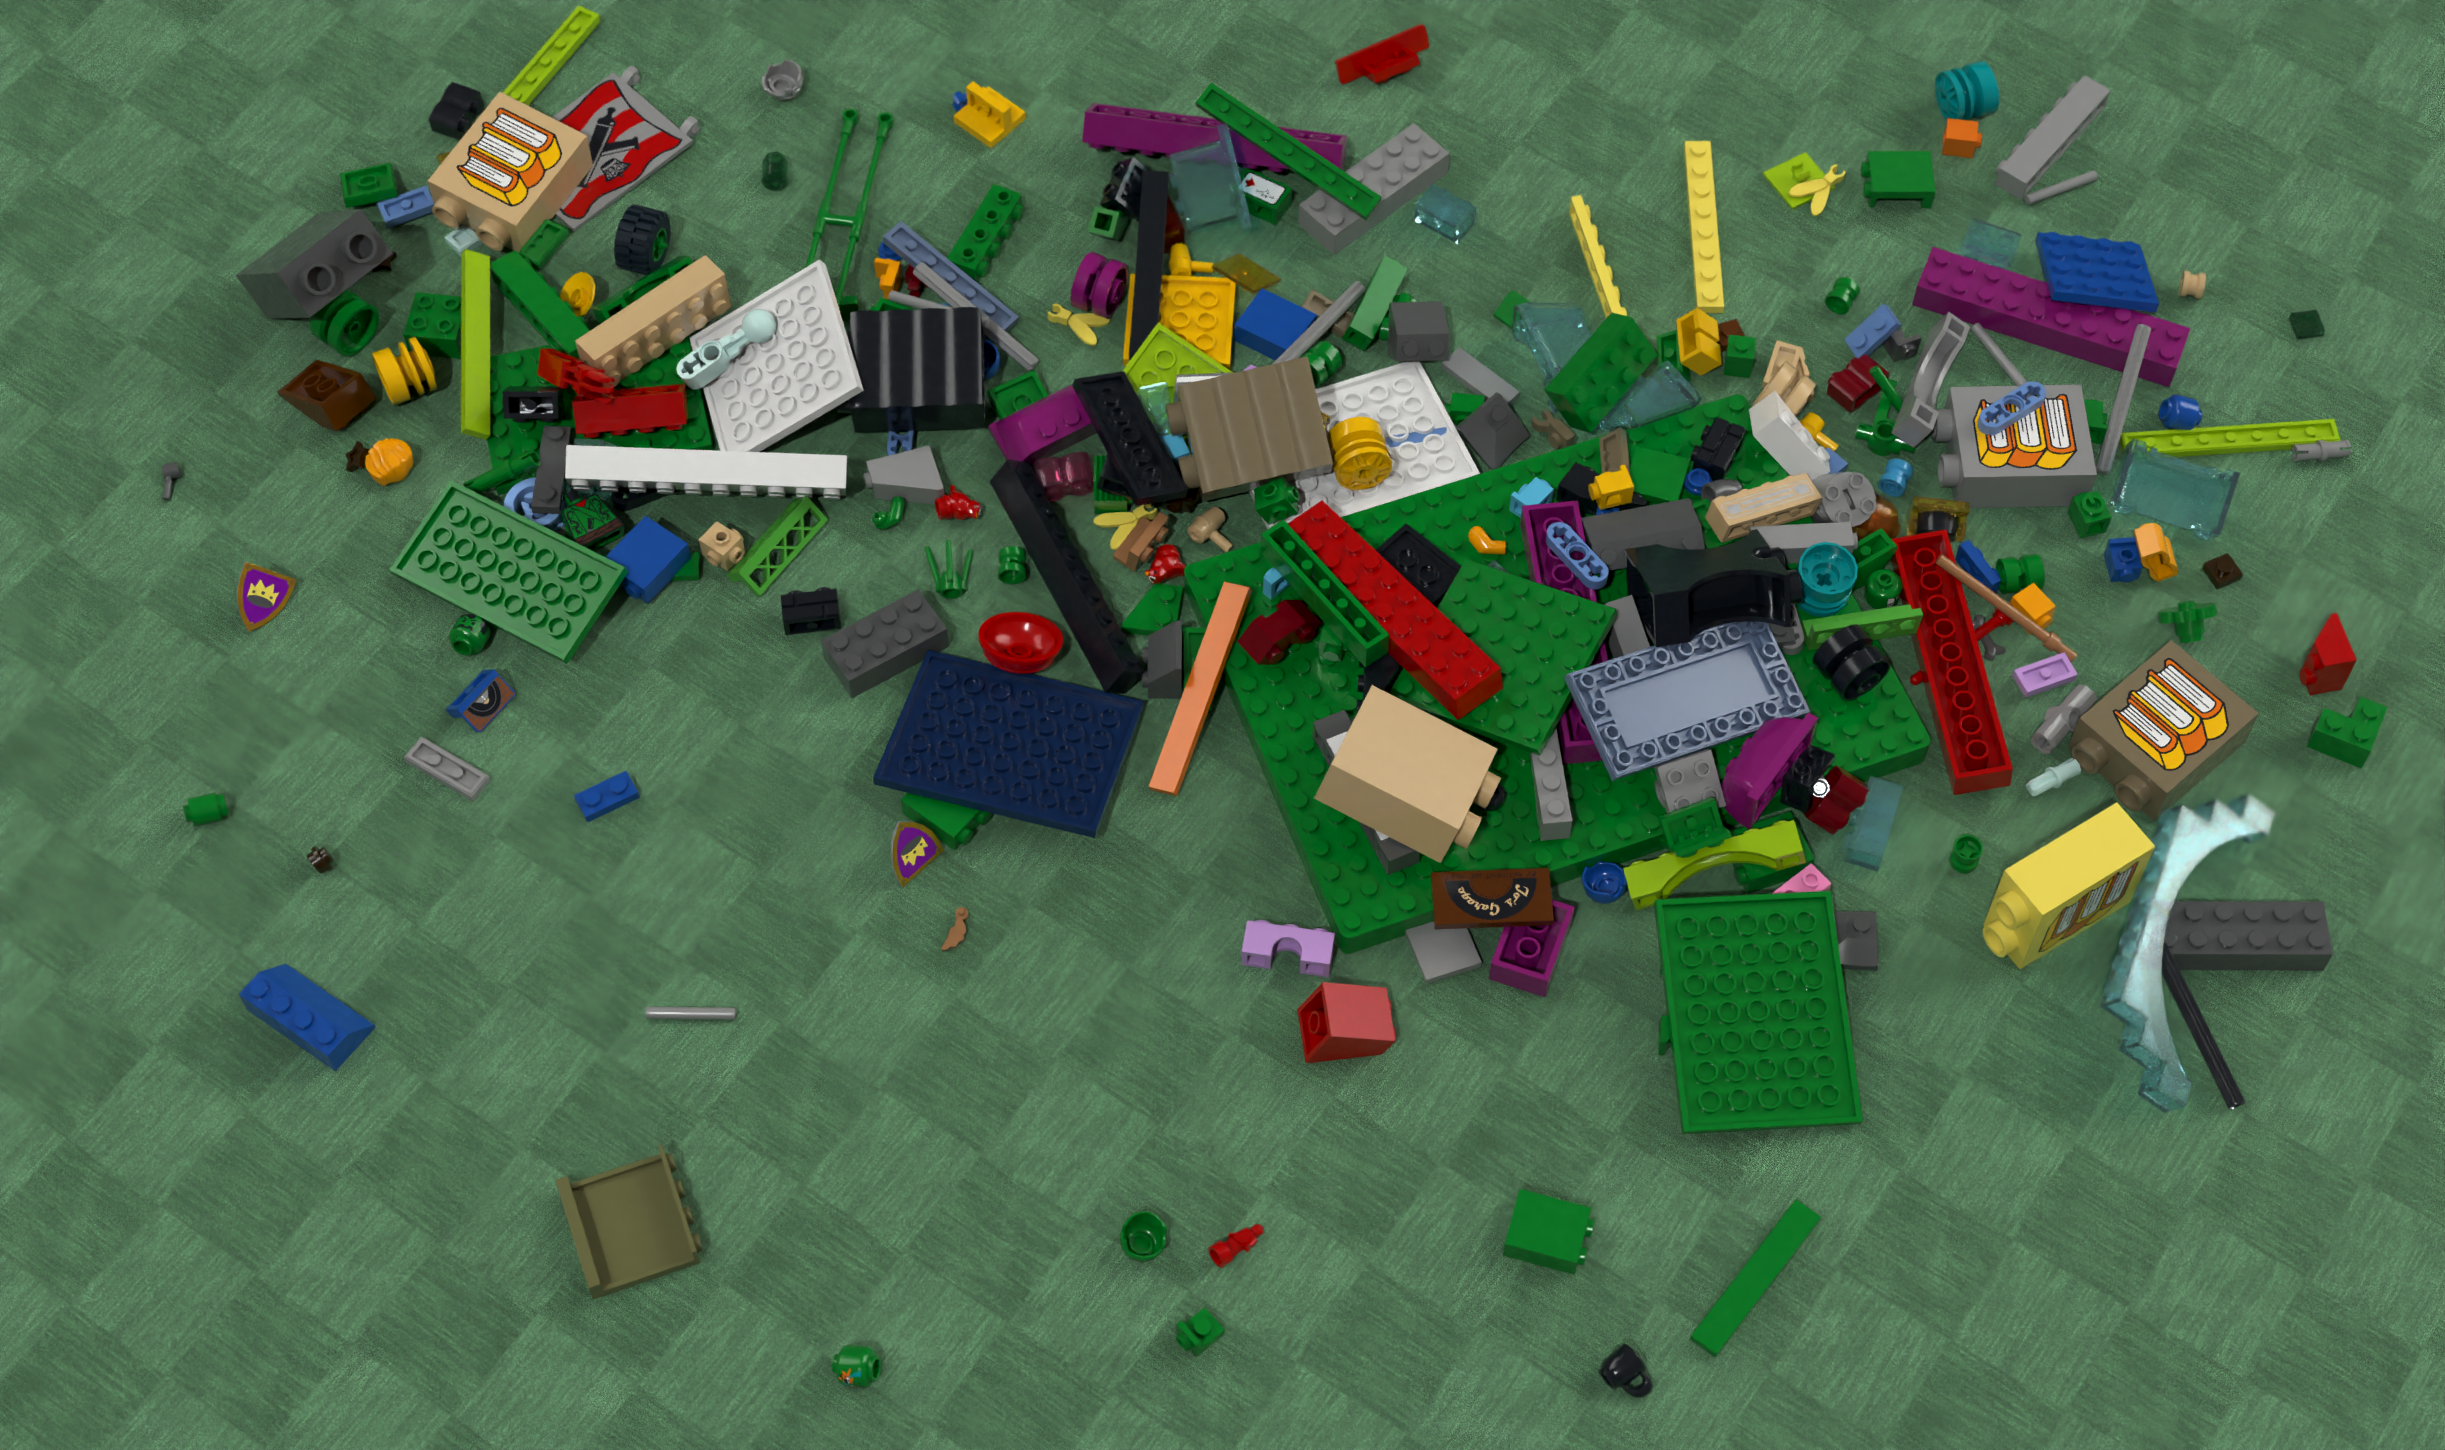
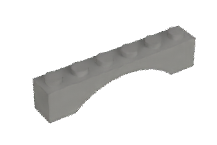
[1892,312,1970,448]
[1529,728,1572,841]

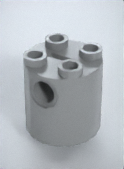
[1810,472,1877,527]

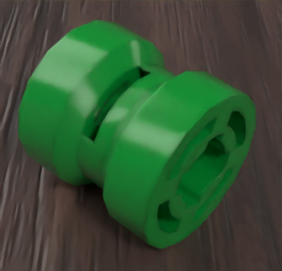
[1825,277,1860,315]
[998,546,1026,584]
[1949,834,1983,874]

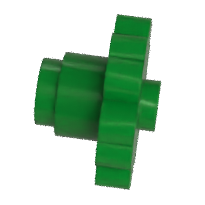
[2158,601,2218,643]

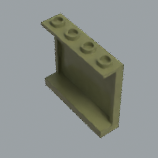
[556,1144,703,1300]

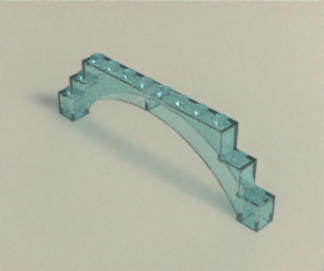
[2100,794,2275,1113]

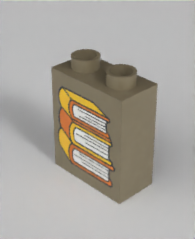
[2068,640,2259,821]

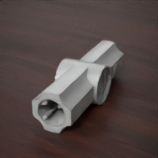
[2031,685,2097,754]

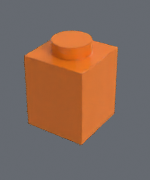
[1941,118,1982,158]

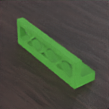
[726,496,828,597]
[1801,604,1923,650]

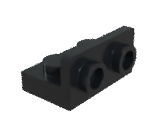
[1100,157,1149,219]

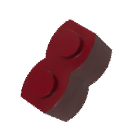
[1826,354,1890,413]
[1803,765,1869,835]

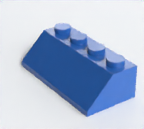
[239,964,376,1072]

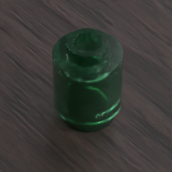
[762,152,788,191]

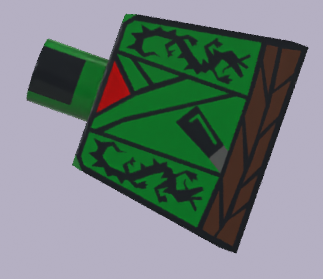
[562,489,624,551]

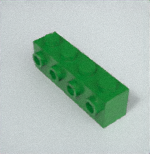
[947,184,1024,283]

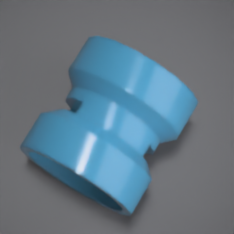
[1878,458,1913,497]

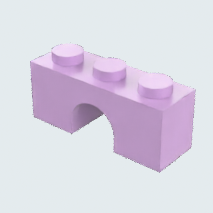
[1242,920,1335,978]

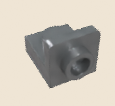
[1882,328,1921,362]

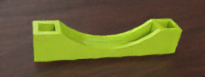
[1623,820,1806,910]

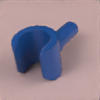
[952,92,967,112]

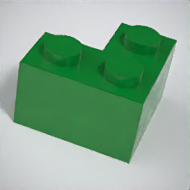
[2307,696,2388,769]

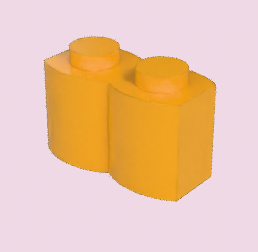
[2134,523,2178,582]

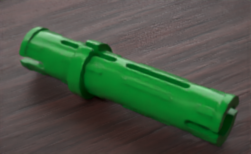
[463,450,541,494]

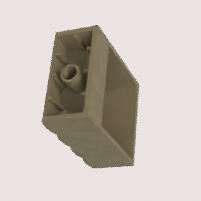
[1165,357,1333,502]

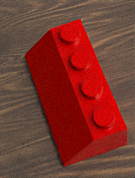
[572,383,688,438]

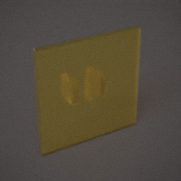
[1211,253,1281,294]

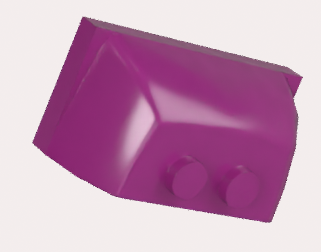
[988,384,1097,466]
[1721,713,1818,830]

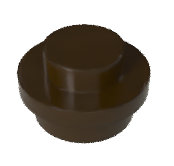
[307,846,334,874]

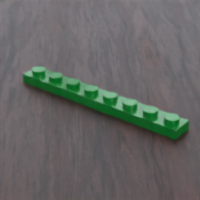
[1195,82,1381,220]

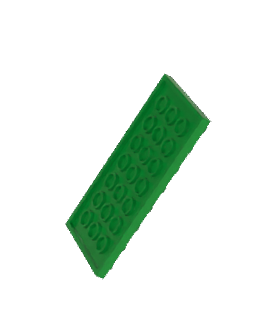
[389,480,628,664]

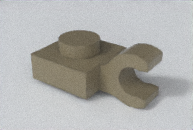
[1531,410,1575,449]

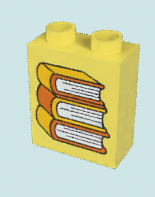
[1982,803,2156,969]

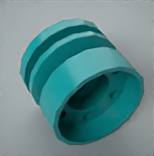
[1935,61,1999,121]
[1796,542,1858,617]

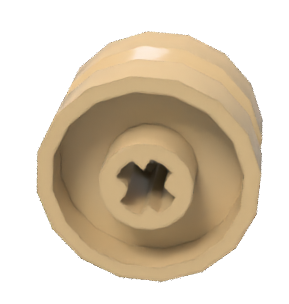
[1751,361,1816,417]

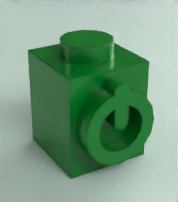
[2067,491,2112,539]

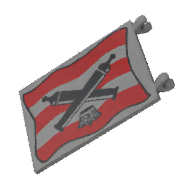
[552,66,700,232]

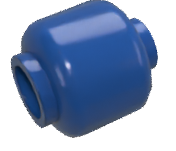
[2159,395,2202,430]

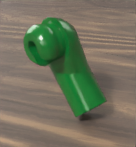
[872,496,905,530]

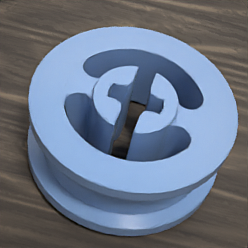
[504,478,568,532]

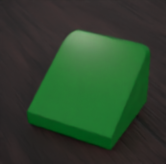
[1493,290,1532,330]

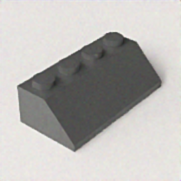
[1581,498,1705,573]

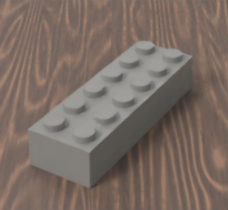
[1298,123,1449,255]

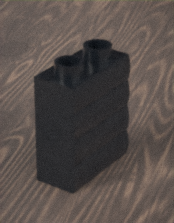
[837,307,985,433]

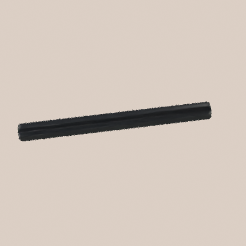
[2150,942,2245,1109]

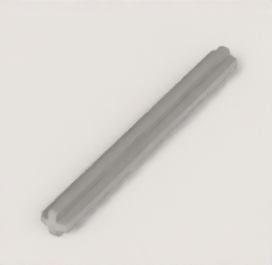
[913,262,1039,371]
[1273,281,1366,364]
[2096,324,2151,475]

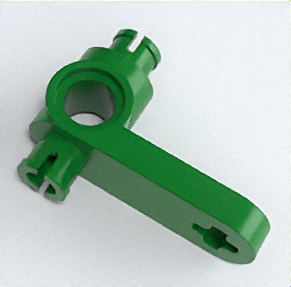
[1855,379,1916,456]

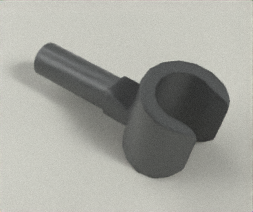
[162,462,181,501]

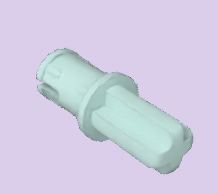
[2026,758,2081,796]

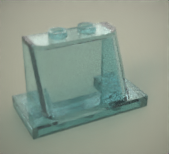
[1169,123,1252,233]

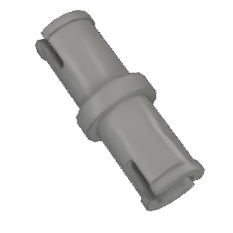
[2291,440,2351,462]

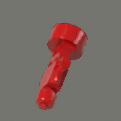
[1208,1224,1263,1268]

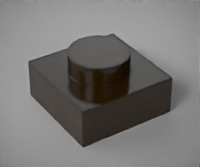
[2202,553,2243,590]

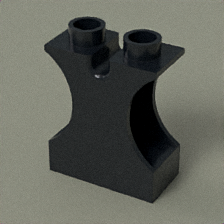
[1625,529,1802,647]

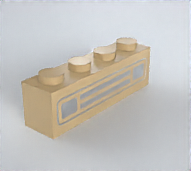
[1705,473,1823,543]

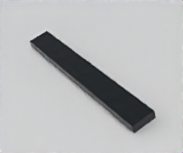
[1129,170,1169,360]

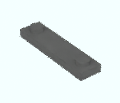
[531,426,572,514]

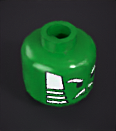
[1864,569,1902,609]

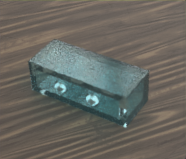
[1842,776,1904,872]

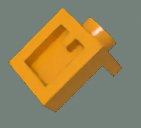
[874,258,903,300]

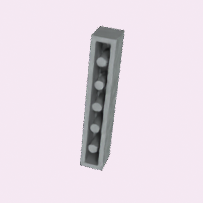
[1995,75,2111,200]

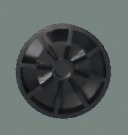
[1812,624,1891,701]

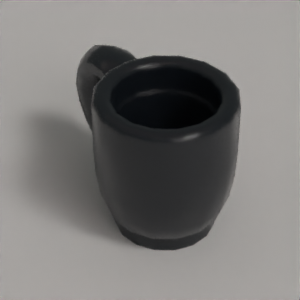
[1598,1343,1653,1398]

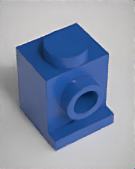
[2104,537,2143,583]

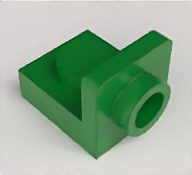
[1175,1307,1225,1357]

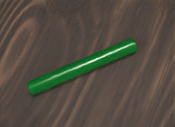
[1869,365,1903,413]

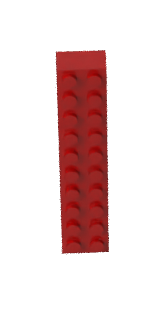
[1288,500,1503,720]
[1890,529,2013,795]

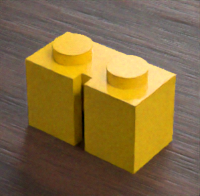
[1676,308,1722,376]

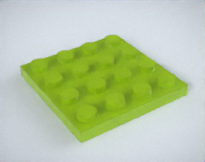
[1123,322,1233,455]

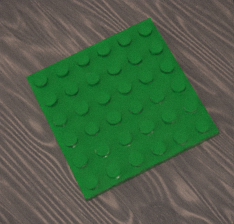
[1389,559,1618,756]

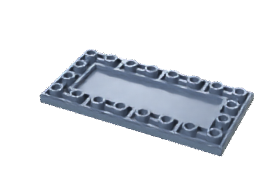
[1564,622,1810,781]

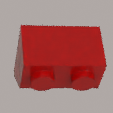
[2299,613,2357,695]

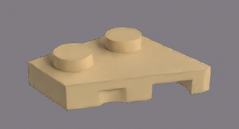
[1762,340,1814,402]

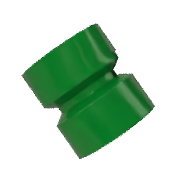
[1300,341,1342,389]
[1995,554,2045,595]

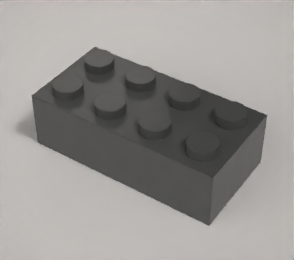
[821,589,949,698]

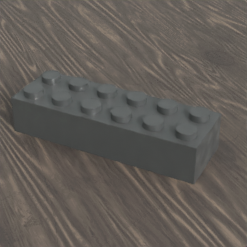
[2139,901,2333,971]

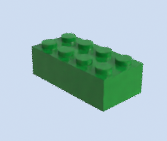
[1544,312,1658,433]

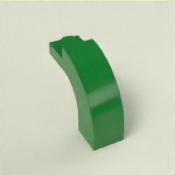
[1088,162,1130,240]

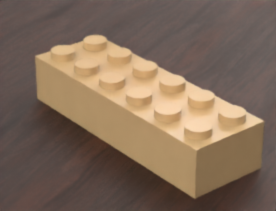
[575,255,731,386]

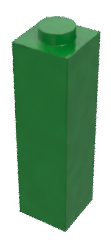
[1341,255,1408,351]

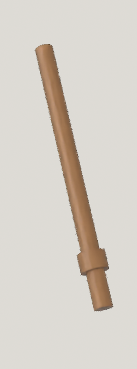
[1935,554,2077,662]

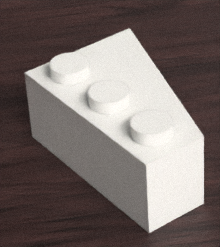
[1749,391,1830,481]

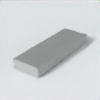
[1441,347,1520,406]
[404,736,491,802]

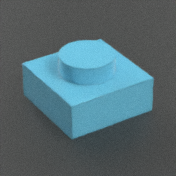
[1263,567,1290,600]

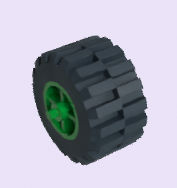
[614,204,671,275]

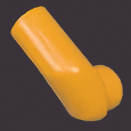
[1468,526,1506,555]

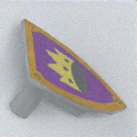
[237,562,297,632]
[890,821,944,887]

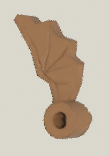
[941,907,968,951]

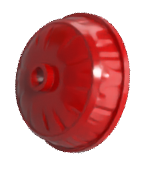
[978,612,1063,674]

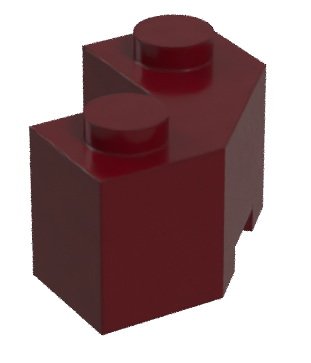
[1237,599,1321,665]

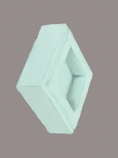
[445,224,483,256]

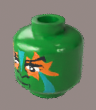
[832,1344,881,1388]

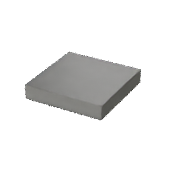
[1405,921,1482,984]

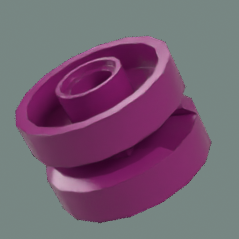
[1070,252,1128,319]

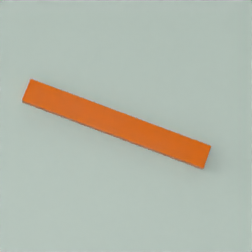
[1148,582,1252,796]

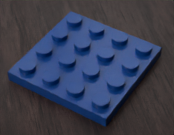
[2035,232,2159,312]

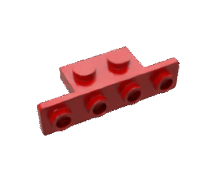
[1335,24,1429,84]

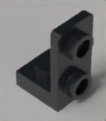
[1780,745,1835,813]

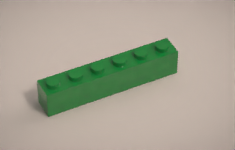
[490,250,590,359]
[1261,520,1389,668]

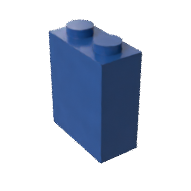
[1234,288,1317,361]
[606,516,691,604]

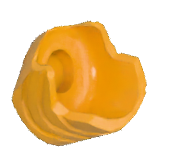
[365,438,413,486]

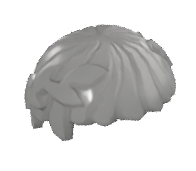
[761,59,803,100]

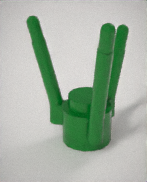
[925,539,973,599]

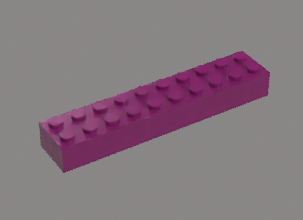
[1082,103,1348,174]
[1912,247,2191,388]
[1520,501,1608,764]

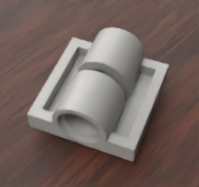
[1654,749,1726,813]

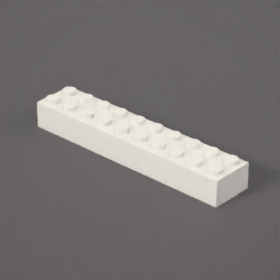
[565,445,847,500]

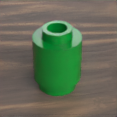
[183,793,229,827]

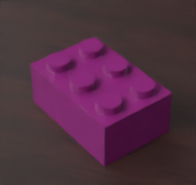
[1489,900,1574,997]

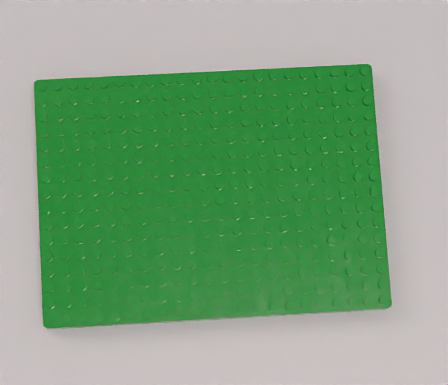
[1184,394,1931,954]

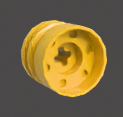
[371,336,437,406]
[1327,417,1392,490]

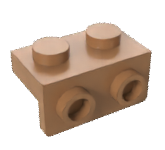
[1113,512,1169,572]

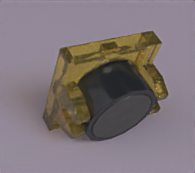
[1905,496,1970,542]

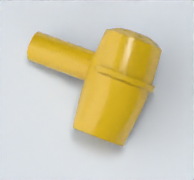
[1168,243,1214,276]
[1799,412,1839,451]

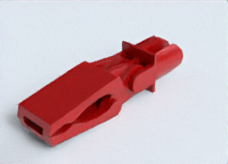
[537,348,615,404]

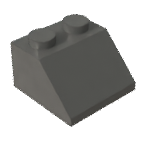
[1388,301,1449,362]
[1142,621,1182,699]

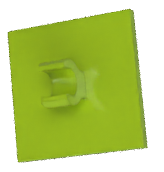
[1763,152,1835,210]

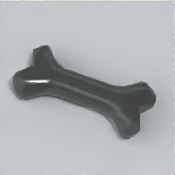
[1972,614,2006,661]

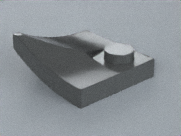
[1456,392,1530,470]
[1834,911,1878,971]

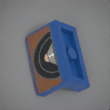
[445,669,516,732]

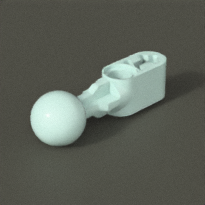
[676,309,776,390]

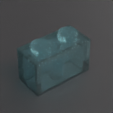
[1414,184,1476,244]

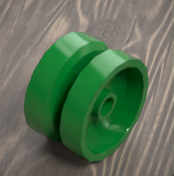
[310,289,380,357]

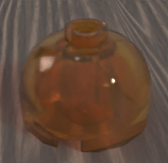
[1852,493,1900,541]

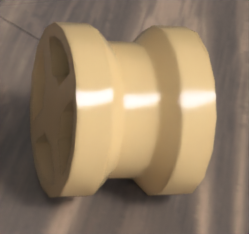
[2178,270,2206,299]

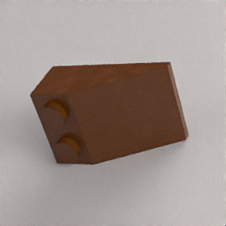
[277,360,376,431]

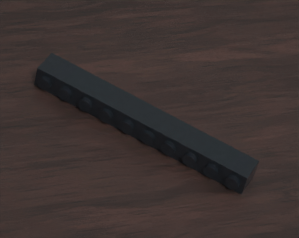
[989,459,1144,694]

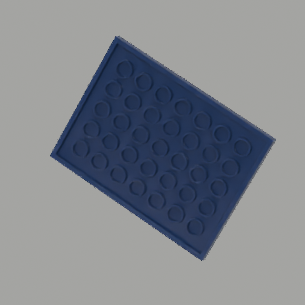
[873,650,1144,838]

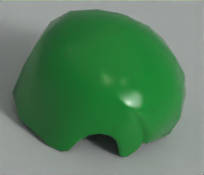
[1120,1211,1167,1262]

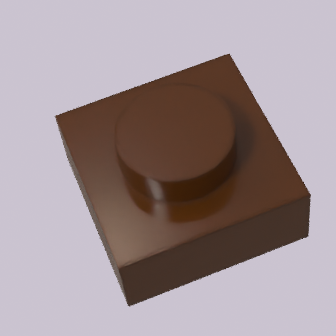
[1716,319,1745,352]

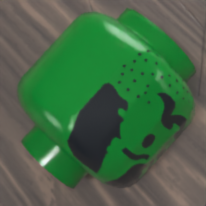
[449,614,491,656]

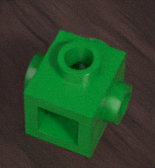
[1254,477,1299,525]

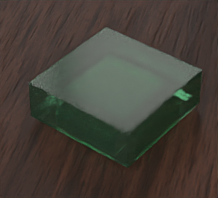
[2289,309,2325,340]

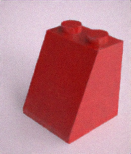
[1297,982,1396,1063]

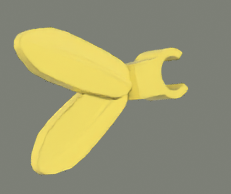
[1789,164,1846,216]
[1047,304,1110,346]
[1093,503,1158,550]

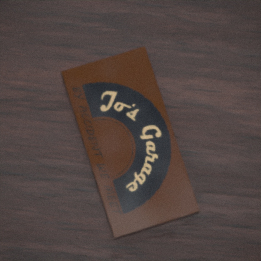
[1430,868,1554,930]

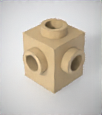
[698,521,746,571]

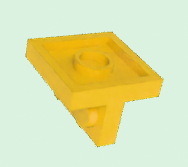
[953,81,1026,149]

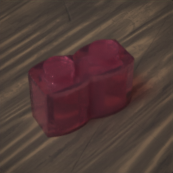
[1034,452,1094,501]

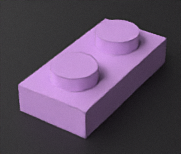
[2012,652,2078,698]

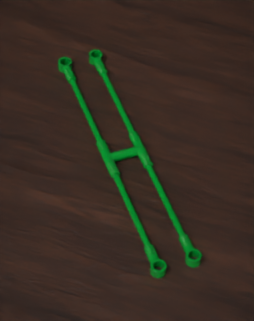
[805,109,893,310]

